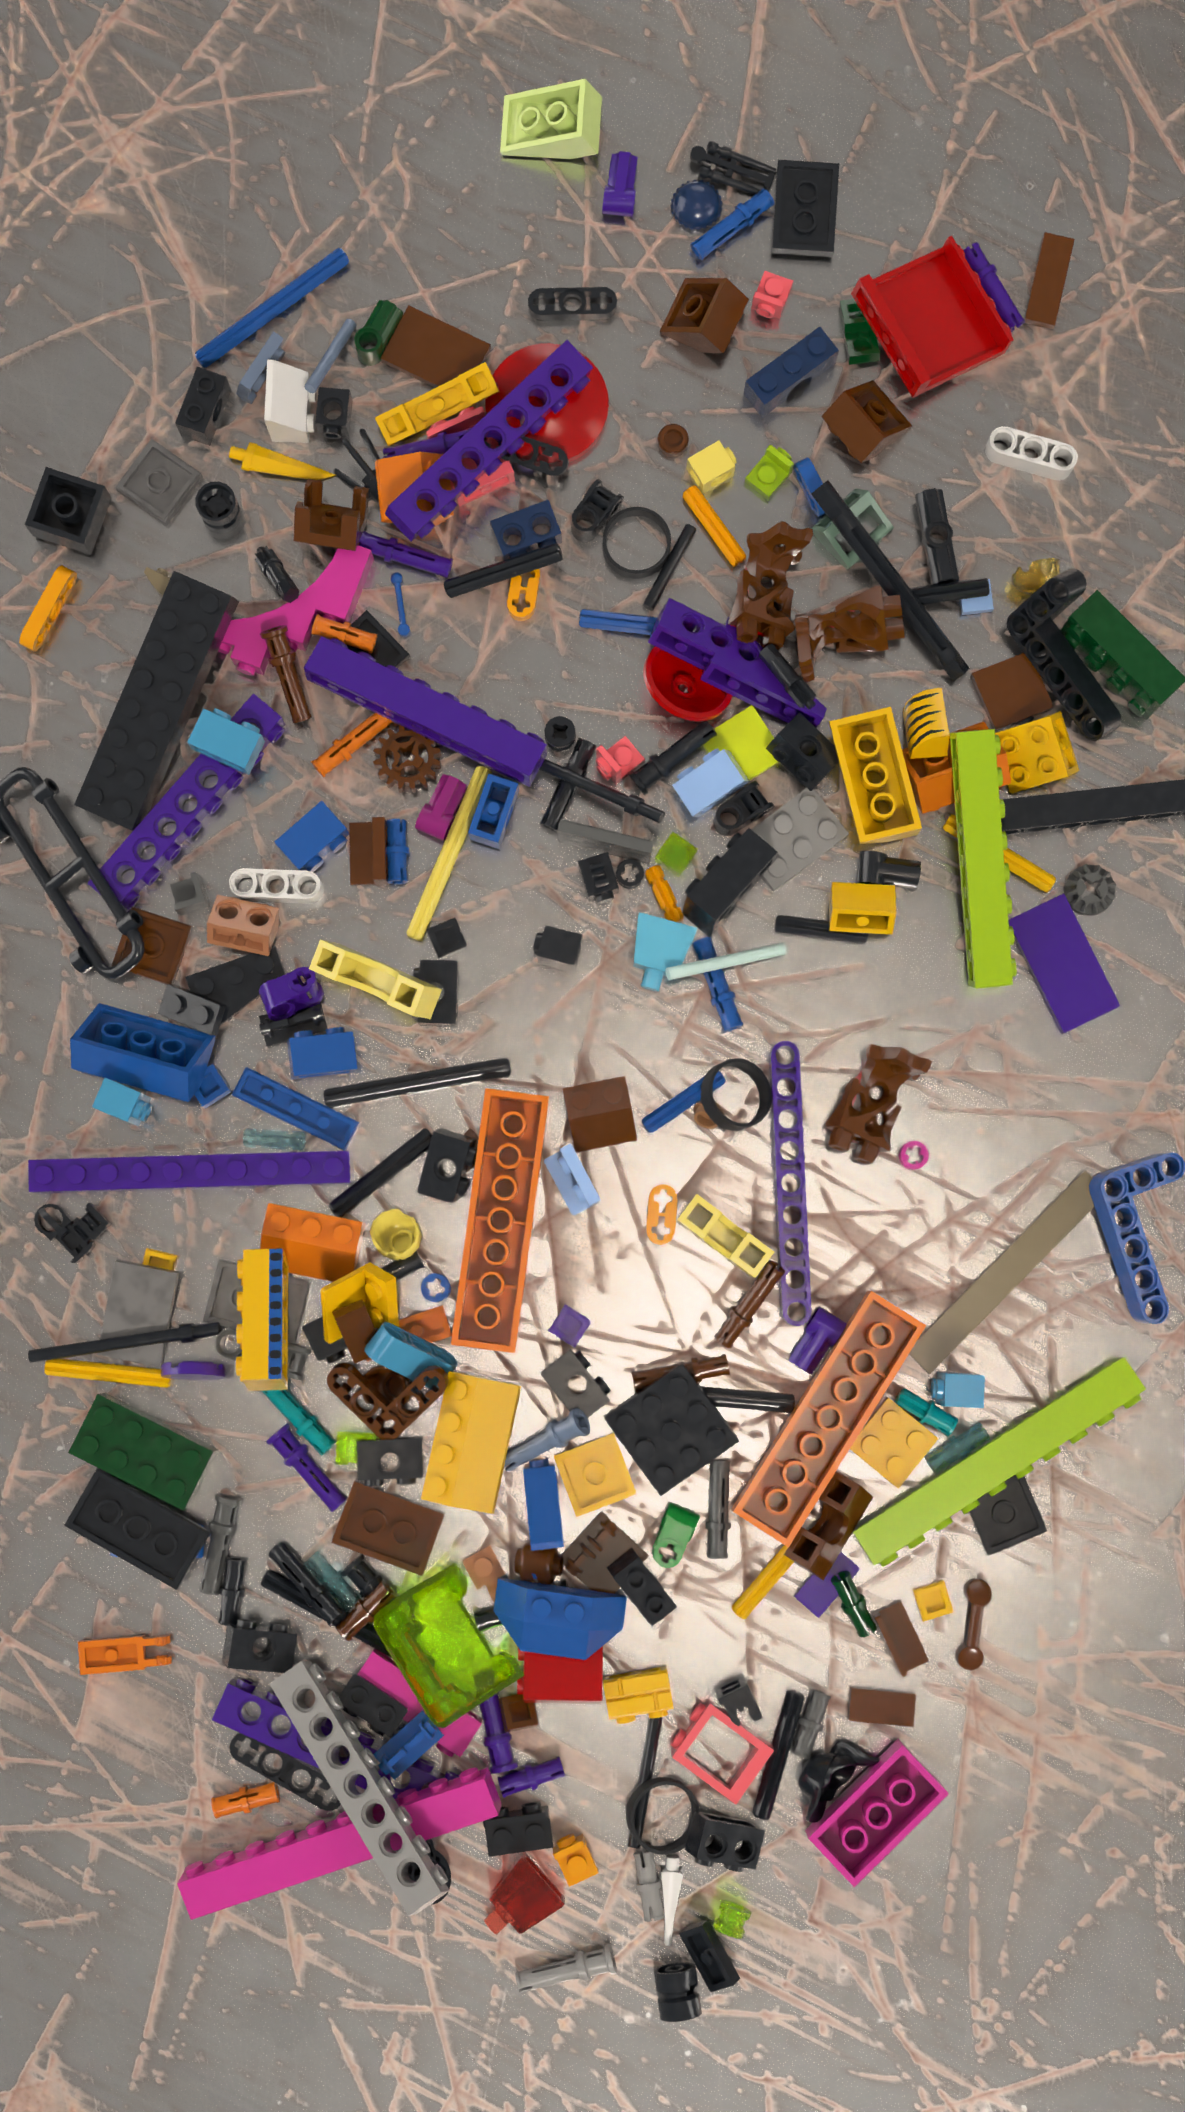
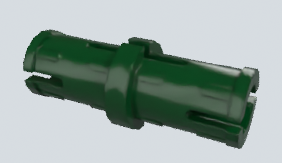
[831,1571,877,1637]

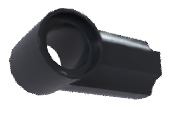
[856,851,921,889]

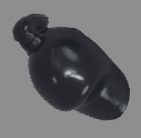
[798,1740,879,1823]

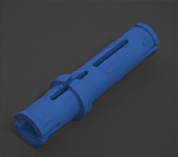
[690,188,775,261]
[692,937,744,1032]

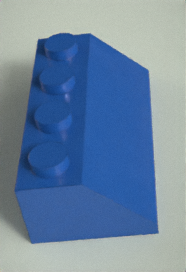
[70,1003,215,1102]

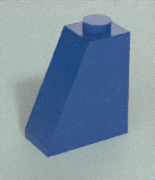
[523,1459,565,1551]

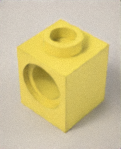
[686,440,737,494]

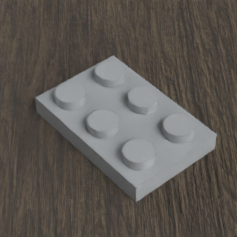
[752,788,849,892]

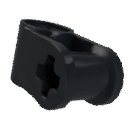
[571,479,624,542]
[713,781,775,836]

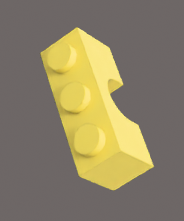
[677,1194,774,1278]

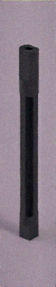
[811,480,970,682]

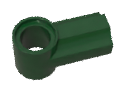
[354,300,403,366]

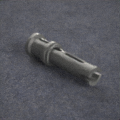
[199,1494,244,1596]

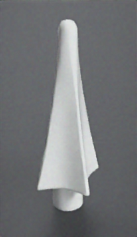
[660,1854,684,1946]

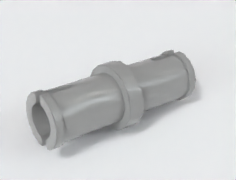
[633,1850,665,1922]

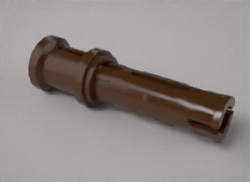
[260,625,312,723]

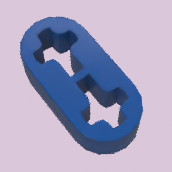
[793,457,825,517]

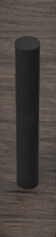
[643,524,697,611]

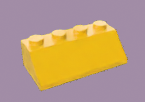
[829,707,922,844]
[421,1371,521,1514]

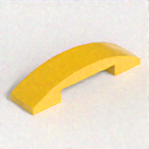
[375,362,499,446]

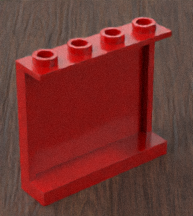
[851,236,1014,398]

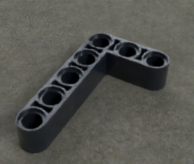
[1006,568,1121,741]

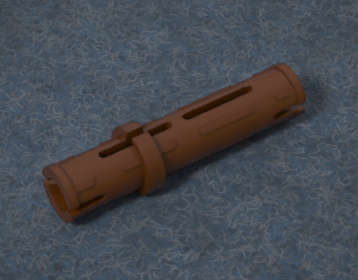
[715,1260,785,1348]
[632,1354,730,1392]

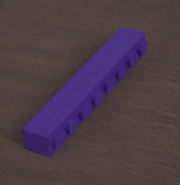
[304,636,547,787]

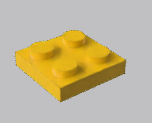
[850,1397,939,1489]
[554,1432,637,1517]

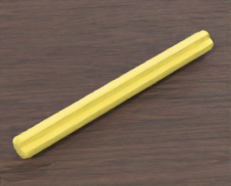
[406,766,492,941]

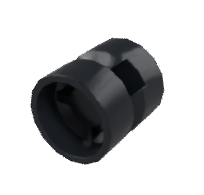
[195,481,242,534]
[654,1962,702,2022]

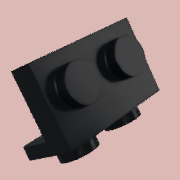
[339,1673,408,1738]

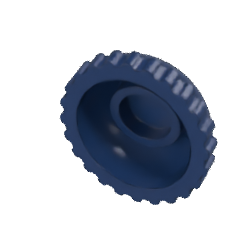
[671,180,723,232]

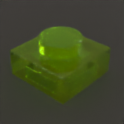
[654,832,699,876]

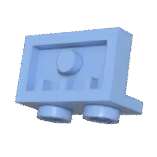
[544,1143,601,1215]

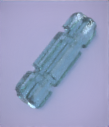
[243,1128,306,1150]

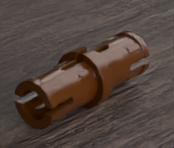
[335,1580,397,1641]

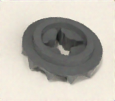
[1065,864,1116,915]

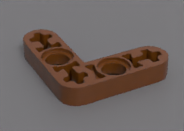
[327,1363,449,1440]

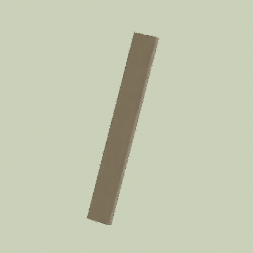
[909,1170,1108,1374]

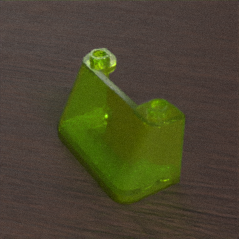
[373,1563,525,1728]

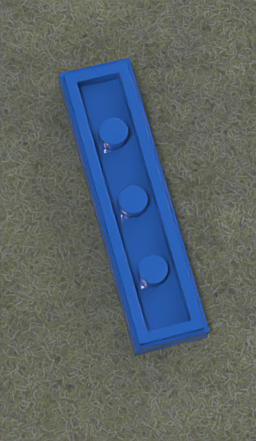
[232,1067,360,1151]

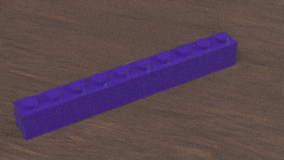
[28,1151,354,1194]

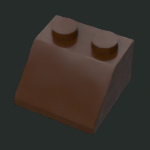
[660,278,749,353]
[821,380,912,463]
[562,1076,638,1153]

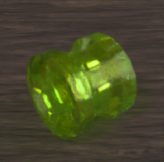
[712,1900,752,1939]

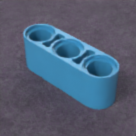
[364,1322,458,1388]

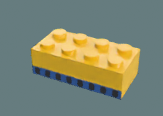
[236,1249,289,1391]

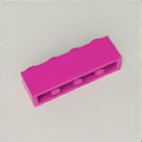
[358,1648,483,1757]

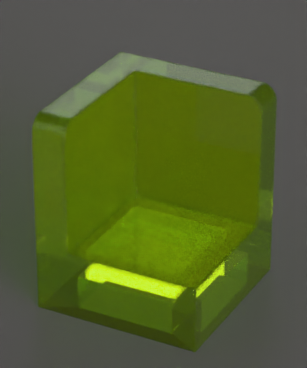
[335,1430,378,1465]

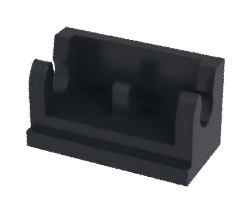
[715,1675,763,1726]

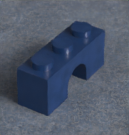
[744,327,839,418]

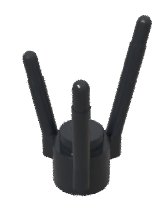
[333,428,380,503]

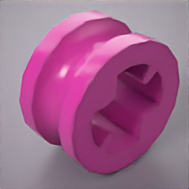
[898,1141,929,1170]

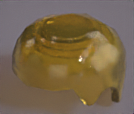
[1011,558,1060,595]

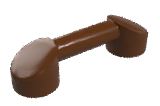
[956,1578,992,1671]

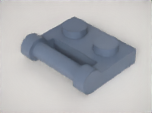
[236,331,285,404]

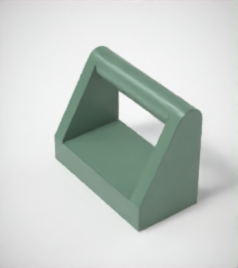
[811,488,894,570]

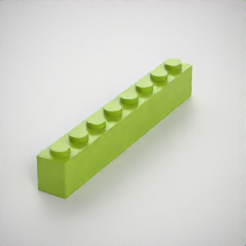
[950,729,1017,989]

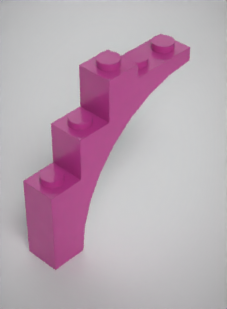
[218,546,374,676]

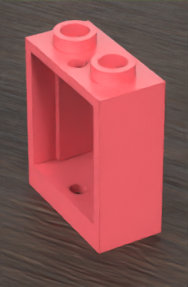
[670,1699,774,1804]

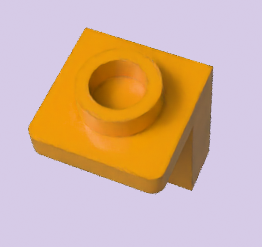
[553,1833,599,1887]

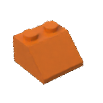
[375,452,454,527]

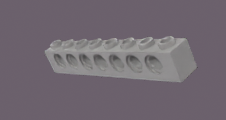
[269,1661,450,1916]

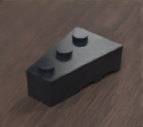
[682,828,778,937]

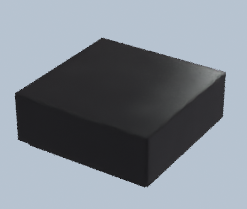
[426,918,468,960]

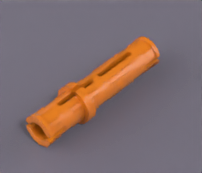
[311,713,393,778]

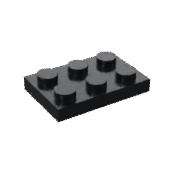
[772,159,839,257]

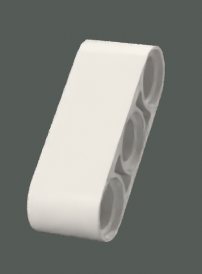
[985,426,1078,481]
[229,868,324,904]

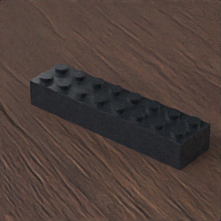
[74,571,239,831]

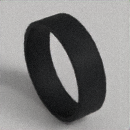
[603,507,671,579]
[701,1058,772,1131]
[626,1777,700,1855]

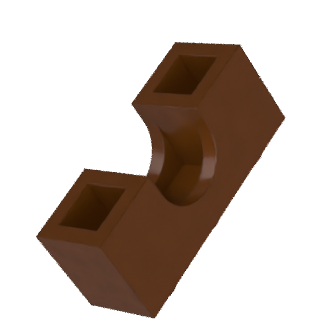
[784,1472,873,1581]

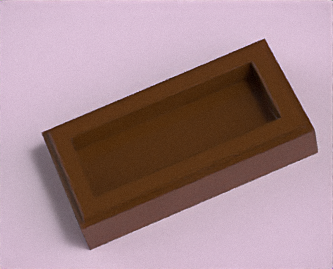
[332,1299,376,1364]
[848,1686,916,1727]

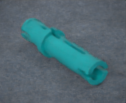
[261,1390,336,1456]

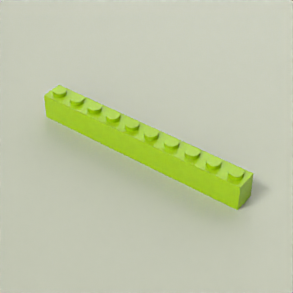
[852,1357,1146,1567]

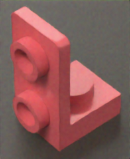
[595,736,645,785]

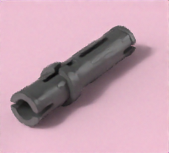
[705,1460,731,1559]

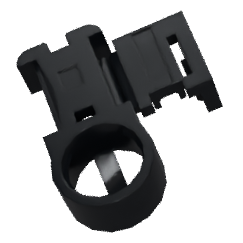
[34,1203,111,1263]

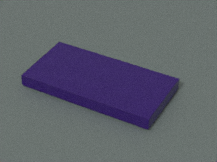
[1008,893,1120,1034]

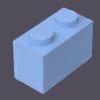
[672,748,750,817]

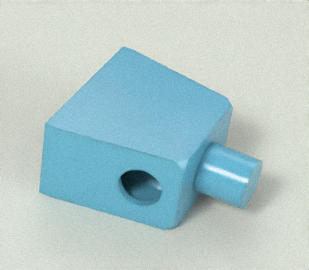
[633,912,697,992]

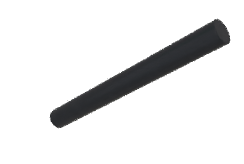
[627,1717,663,1849]

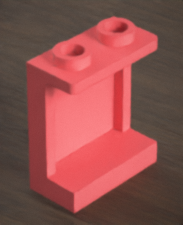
[426,406,515,507]

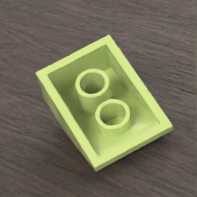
[500,79,602,159]

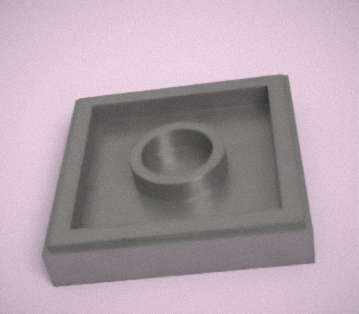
[115,439,203,526]

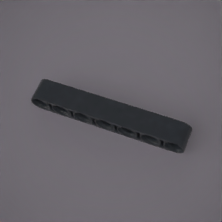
[1001,779,1185,835]

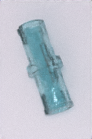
[925,1422,990,1474]
[304,1550,362,1612]

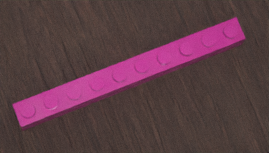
[177,1767,502,1920]

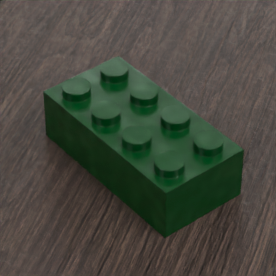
[1060,590,1185,720]
[68,1393,219,1511]

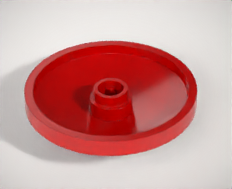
[485,343,609,467]

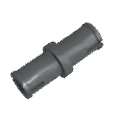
[791,1689,831,1760]

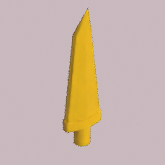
[229,442,336,480]

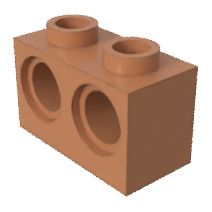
[207,895,279,956]

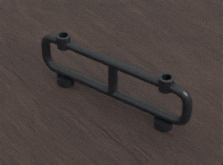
[0,767,145,979]

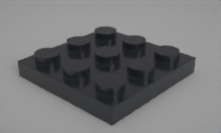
[604,1361,739,1497]

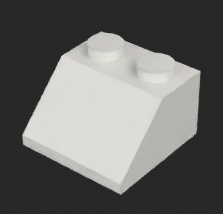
[264,359,317,443]

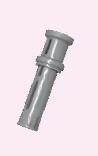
[515,1943,617,1994]

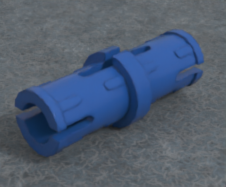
[386,819,409,885]

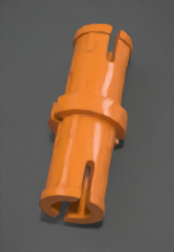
[311,614,377,654]
[211,1782,280,1819]

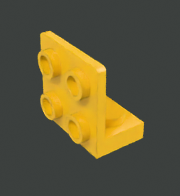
[995,711,1080,793]
[320,1262,399,1344]

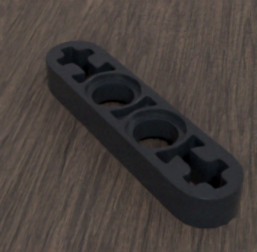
[230,1732,341,1811]

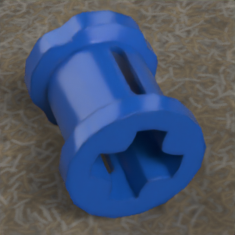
[421,1273,451,1302]

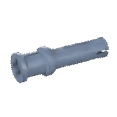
[504,1408,591,1472]

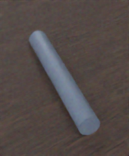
[304,319,357,393]

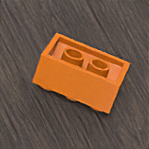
[902,721,1011,814]
[260,1203,366,1282]

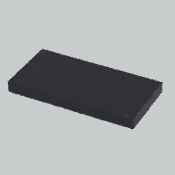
[64,1468,211,1590]

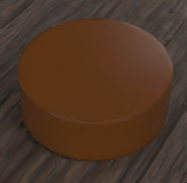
[658,424,689,457]

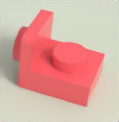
[751,271,793,319]

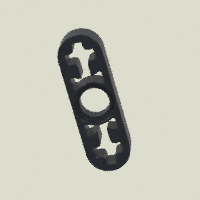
[528,287,617,321]
[484,436,569,476]

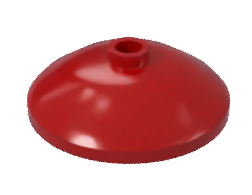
[643,646,732,721]

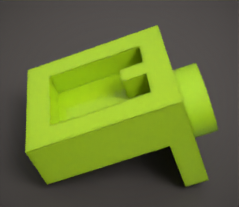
[745,445,794,501]

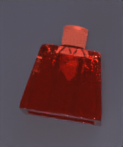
[484,1852,565,1935]

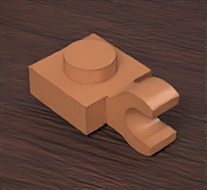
[462,1545,506,1604]

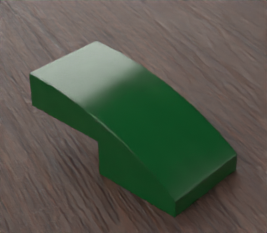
[839,299,880,365]

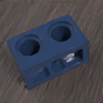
[490,500,562,561]

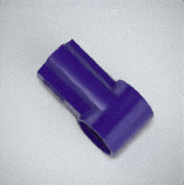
[602,151,638,218]
[788,1306,847,1375]

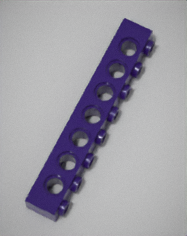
[385,340,593,542]
[87,693,285,910]
[212,1677,459,1799]

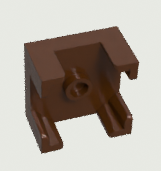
[293,479,369,551]

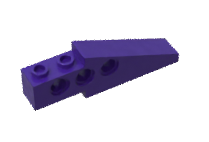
[648,598,827,728]

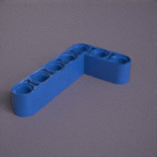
[1089,1152,1185,1324]

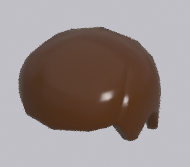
[362,1365,412,1412]

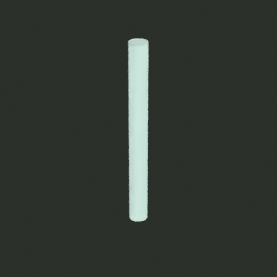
[666,943,787,980]

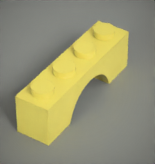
[309,939,442,1019]

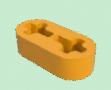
[507,569,540,621]
[646,1184,678,1245]

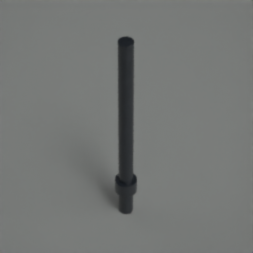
[539,759,665,824]
[28,1322,221,1363]

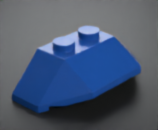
[494,1577,627,1660]

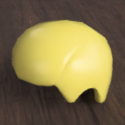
[370,1209,422,1261]

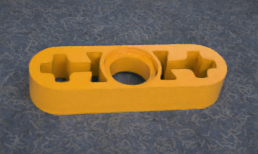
[19,565,77,652]

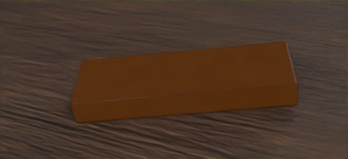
[1024,232,1075,330]

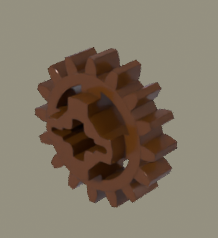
[373,725,442,793]

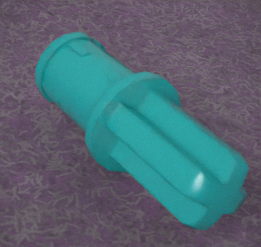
[895,1388,958,1436]

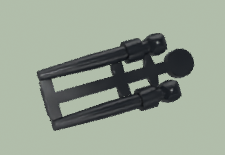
[690,141,776,195]

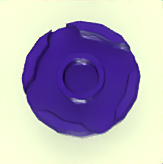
[161,1361,226,1380]

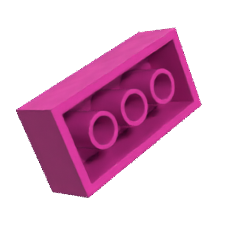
[805,1739,949,1887]

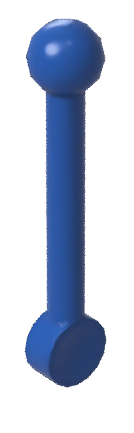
[391,572,410,637]

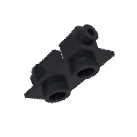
[259,1002,328,1047]

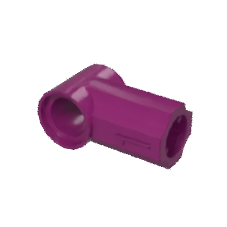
[415,774,467,841]

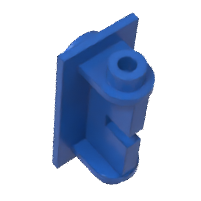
[373,1710,444,1780]

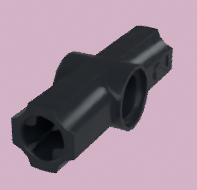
[915,488,959,585]

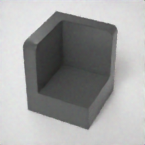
[170,871,211,916]

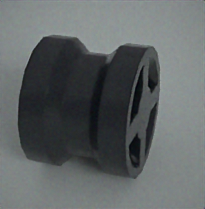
[544,716,576,752]

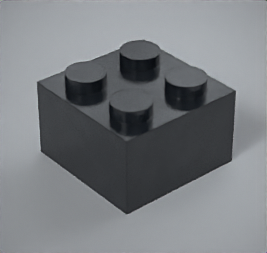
[25,467,112,555]

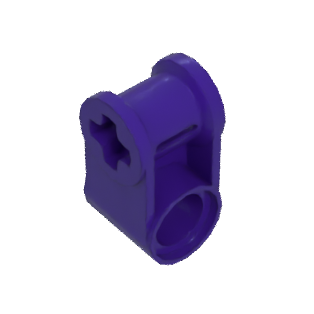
[259,967,324,1021]

